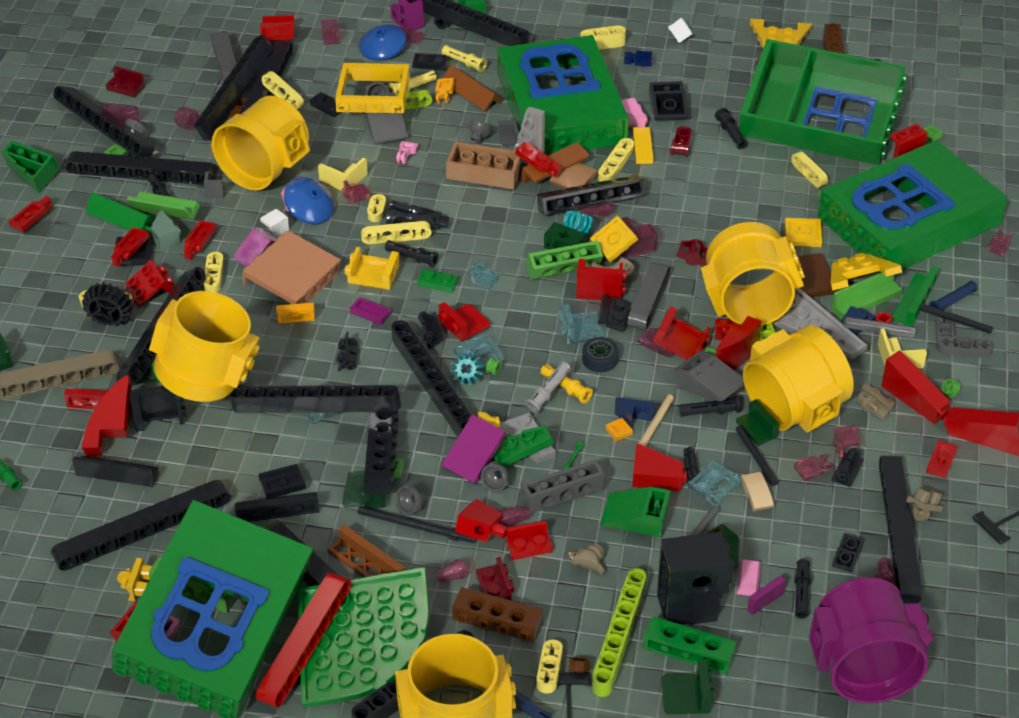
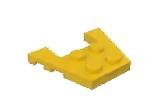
[749,19,812,47]
[831,253,902,291]

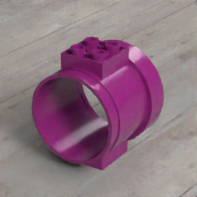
[808,578,933,703]

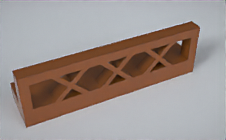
[327,525,405,577]

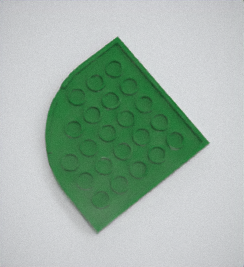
[298,567,430,708]

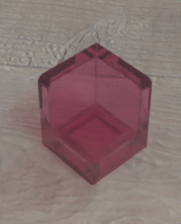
[321,19,340,45]
[833,425,861,458]

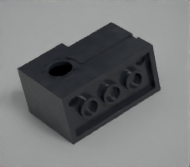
[657,531,734,625]

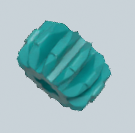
[563,211,594,234]
[451,352,484,385]

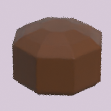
[569,657,590,673]

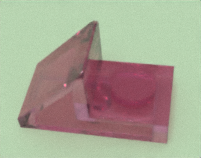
[104,104,140,124]

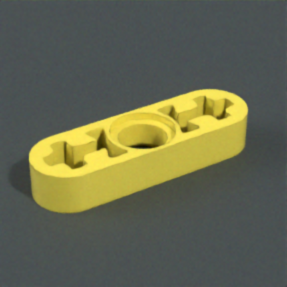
[262,71,304,110]
[791,151,828,188]
[203,252,224,293]
[537,640,563,693]

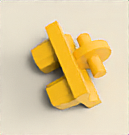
[117,558,152,602]

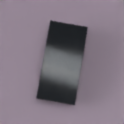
[832,533,864,573]

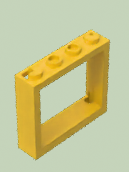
[335,63,410,113]

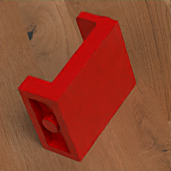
[260,15,295,40]
[886,124,928,162]
[576,259,626,300]
[652,306,710,360]

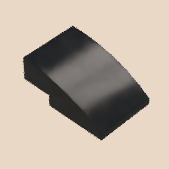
[649,81,688,120]

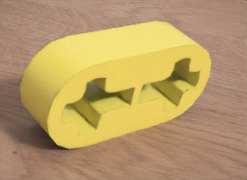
[367,194,386,222]

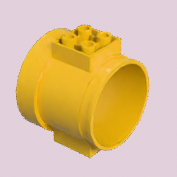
[212,96,310,190]
[701,222,805,326]
[149,291,260,402]
[743,325,854,433]
[395,634,516,718]

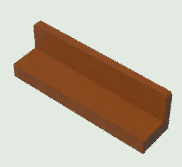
[443,65,504,111]
[521,142,589,184]

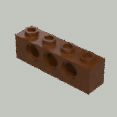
[452,587,543,642]

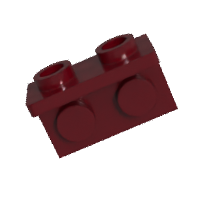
[106,66,145,98]
[475,557,514,601]

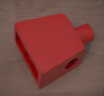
[455,499,508,542]

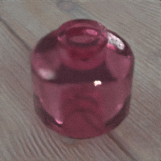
[174,107,199,130]

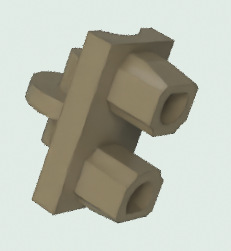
[857,384,895,420]
[906,487,944,522]

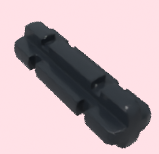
[683,446,699,481]

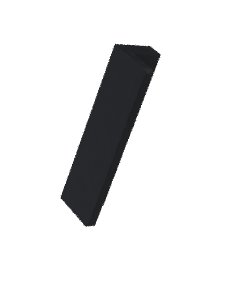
[72,455,159,487]
[234,492,319,522]

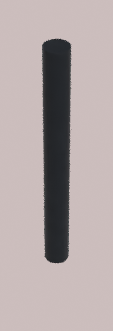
[919,303,993,334]
[735,425,779,486]

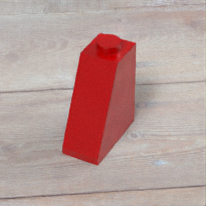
[632,444,687,491]

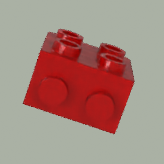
[125,260,175,306]
[438,302,490,342]

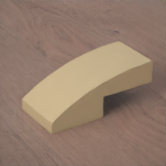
[741,472,774,511]

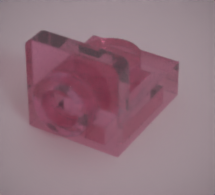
[342,180,370,204]

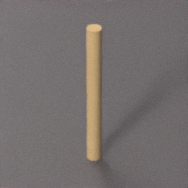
[638,394,674,446]

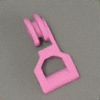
[396,141,419,165]

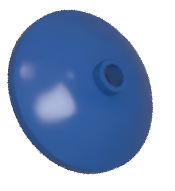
[359,24,407,60]
[284,177,334,225]

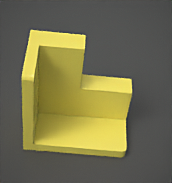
[318,158,368,193]
[877,329,927,369]

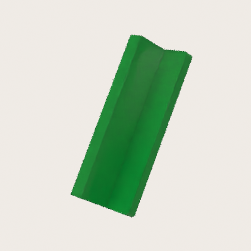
[85,192,156,231]
[892,266,939,327]

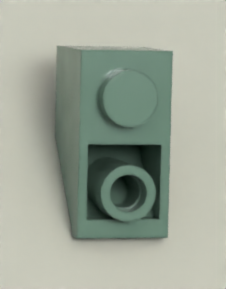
[151,210,181,251]

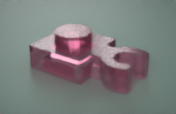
[400,27,424,44]
[581,202,612,216]
[987,229,1012,257]
[794,454,833,481]

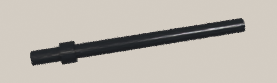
[358,506,476,544]

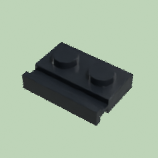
[597,294,629,332]
[258,464,306,499]

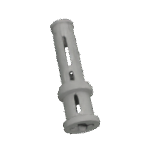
[525,361,571,413]

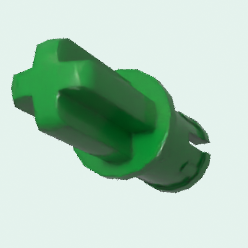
[0,459,22,491]

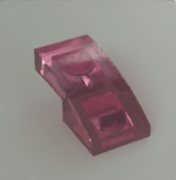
[638,326,674,358]

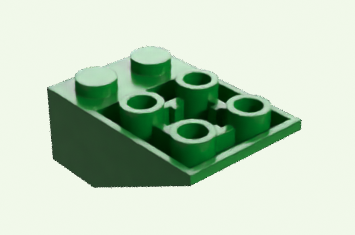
[600,487,670,537]

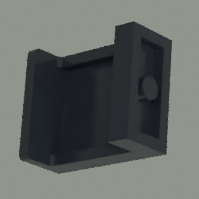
[130,386,187,432]

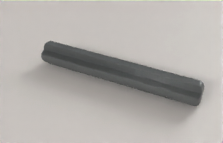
[843,317,916,338]

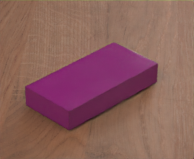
[350,297,391,325]
[747,576,786,615]

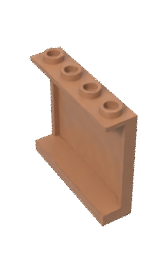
[242,231,341,304]

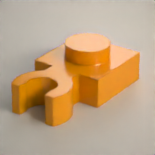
[435,78,455,104]

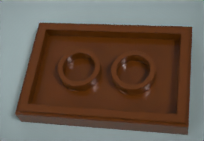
[798,253,838,297]

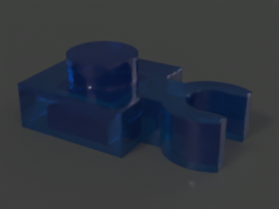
[624,51,652,67]

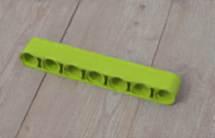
[592,568,646,697]

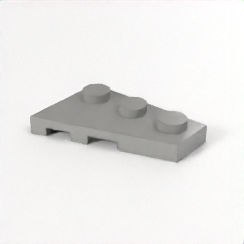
[500,413,556,463]

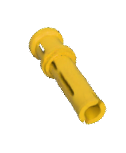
[540,364,593,404]

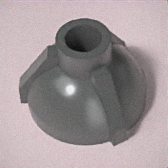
[365,81,389,96]
[125,119,148,137]
[468,120,493,143]
[481,461,510,492]
[396,484,425,515]

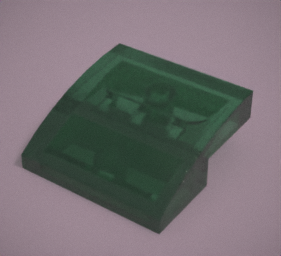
[342,471,388,509]

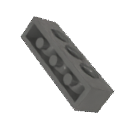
[521,460,605,514]

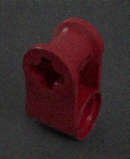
[671,126,692,157]

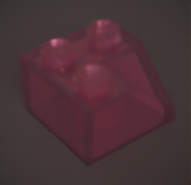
[620,217,658,259]

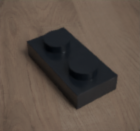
[412,53,447,70]
[309,92,344,118]

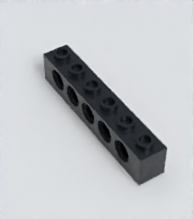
[536,174,645,215]
[364,411,399,494]

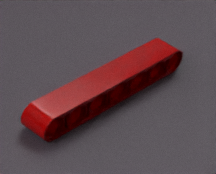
[256,572,351,708]

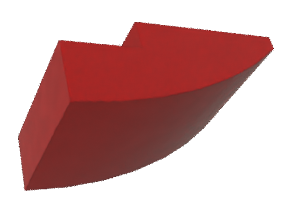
[716,316,762,370]

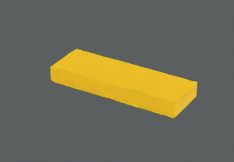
[633,127,653,164]

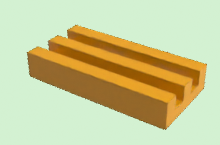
[276,303,315,324]

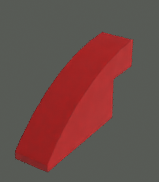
[82,376,132,456]

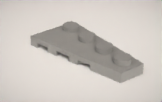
[514,107,545,166]

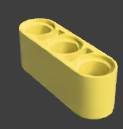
[580,25,626,50]

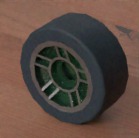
[582,337,619,372]

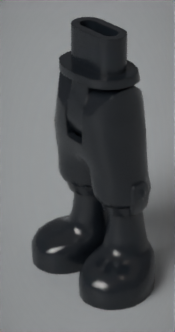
[386,200,449,229]

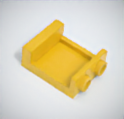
[345,247,400,290]

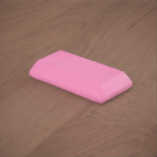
[737,560,761,596]

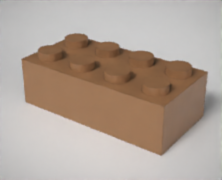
[446,142,522,189]

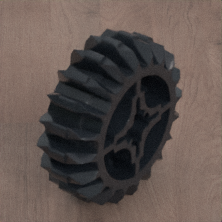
[82,282,134,326]

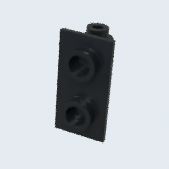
[418,311,443,349]
[336,332,358,371]
[831,447,864,487]

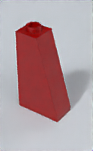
[881,350,950,425]
[943,407,1019,456]

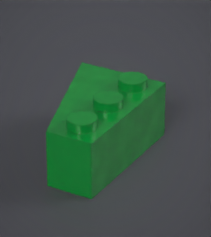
[2,140,59,193]

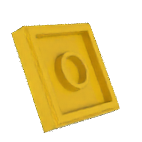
[590,215,638,263]
[784,218,822,247]

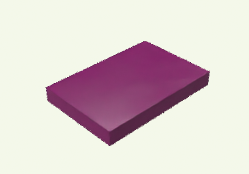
[441,414,507,485]

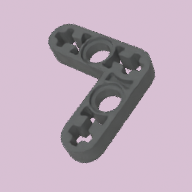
[935,310,994,357]

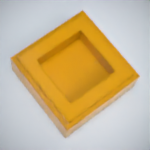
[605,418,633,442]

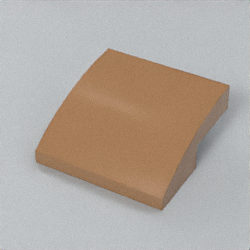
[549,163,598,189]

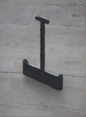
[972,511,1019,544]
[545,673,591,718]

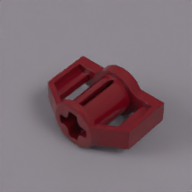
[676,239,708,266]

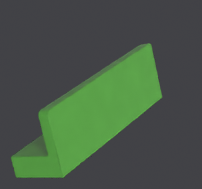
[126,191,200,220]
[831,273,903,319]

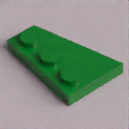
[493,425,554,467]

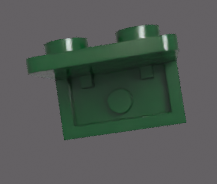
[661,661,715,714]

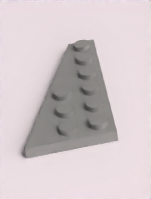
[772,288,867,360]

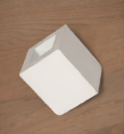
[668,18,694,42]
[260,209,289,237]

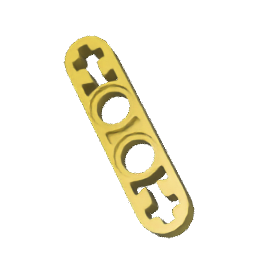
[598,138,634,181]
[361,221,431,244]

